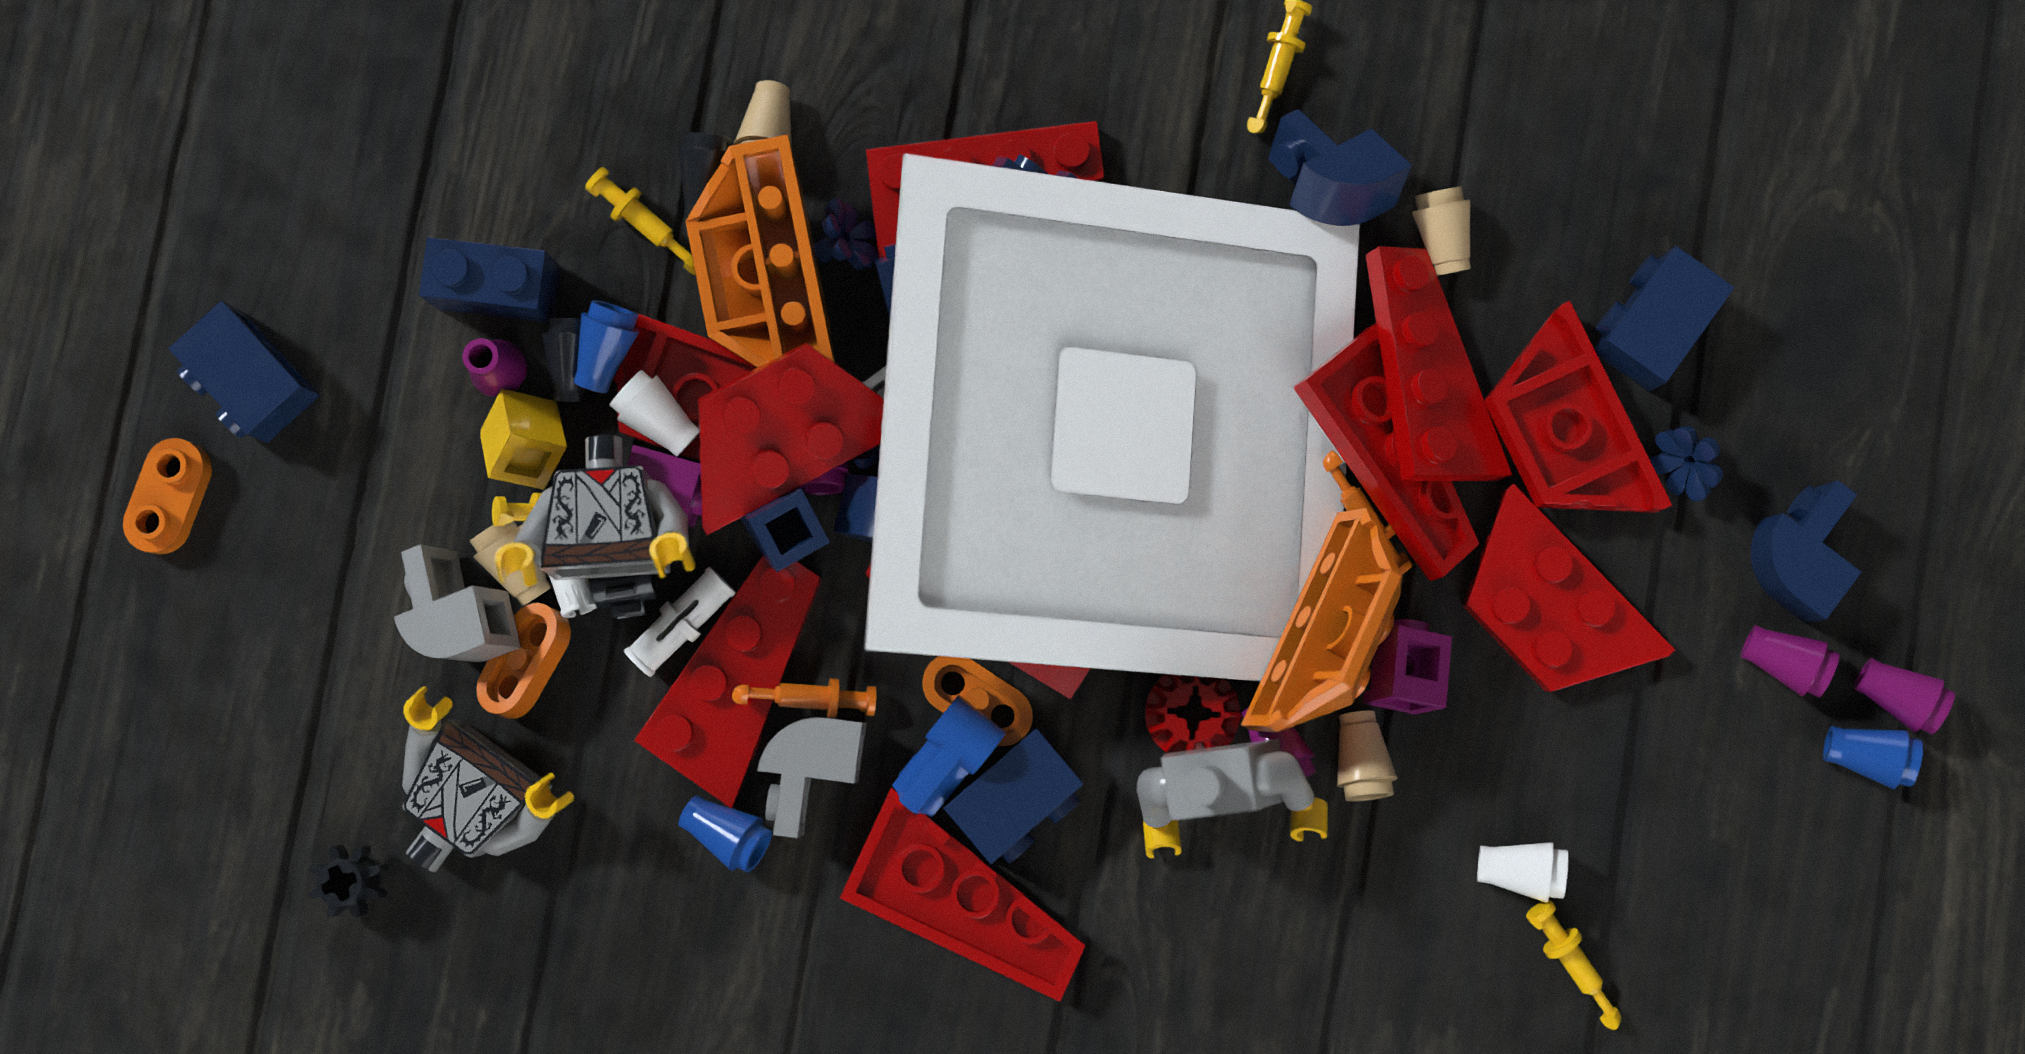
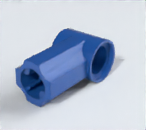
[892,695,1006,817]

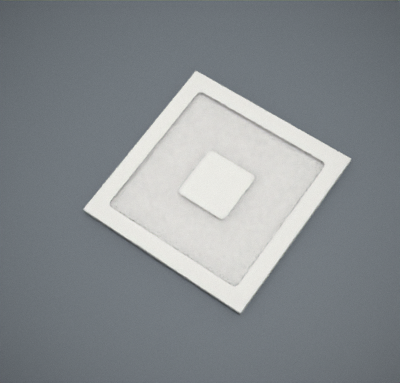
[865,154,1360,682]

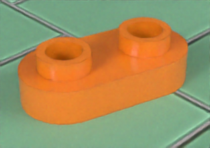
[123,438,212,554]
[476,603,571,719]
[922,656,1033,746]

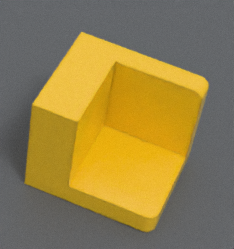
[480,388,567,490]

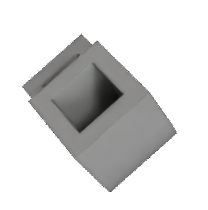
[394,544,521,662]
[757,717,867,838]

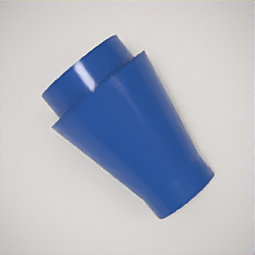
[573,300,640,393]
[1823,726,1923,789]
[678,795,772,873]

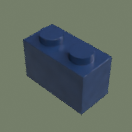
[419,237,561,322]
[1594,246,1735,392]
[168,300,320,443]
[944,729,1083,864]

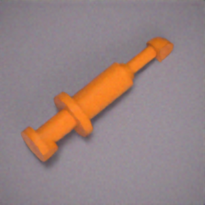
[1323,450,1413,575]
[732,678,877,719]

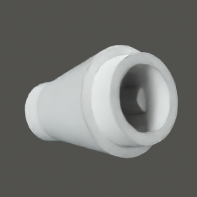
[610,370,700,457]
[1477,842,1568,903]

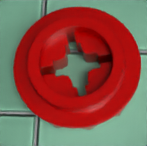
[1145,674,1241,753]

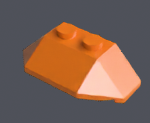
[685,134,835,368]
[1241,508,1402,732]

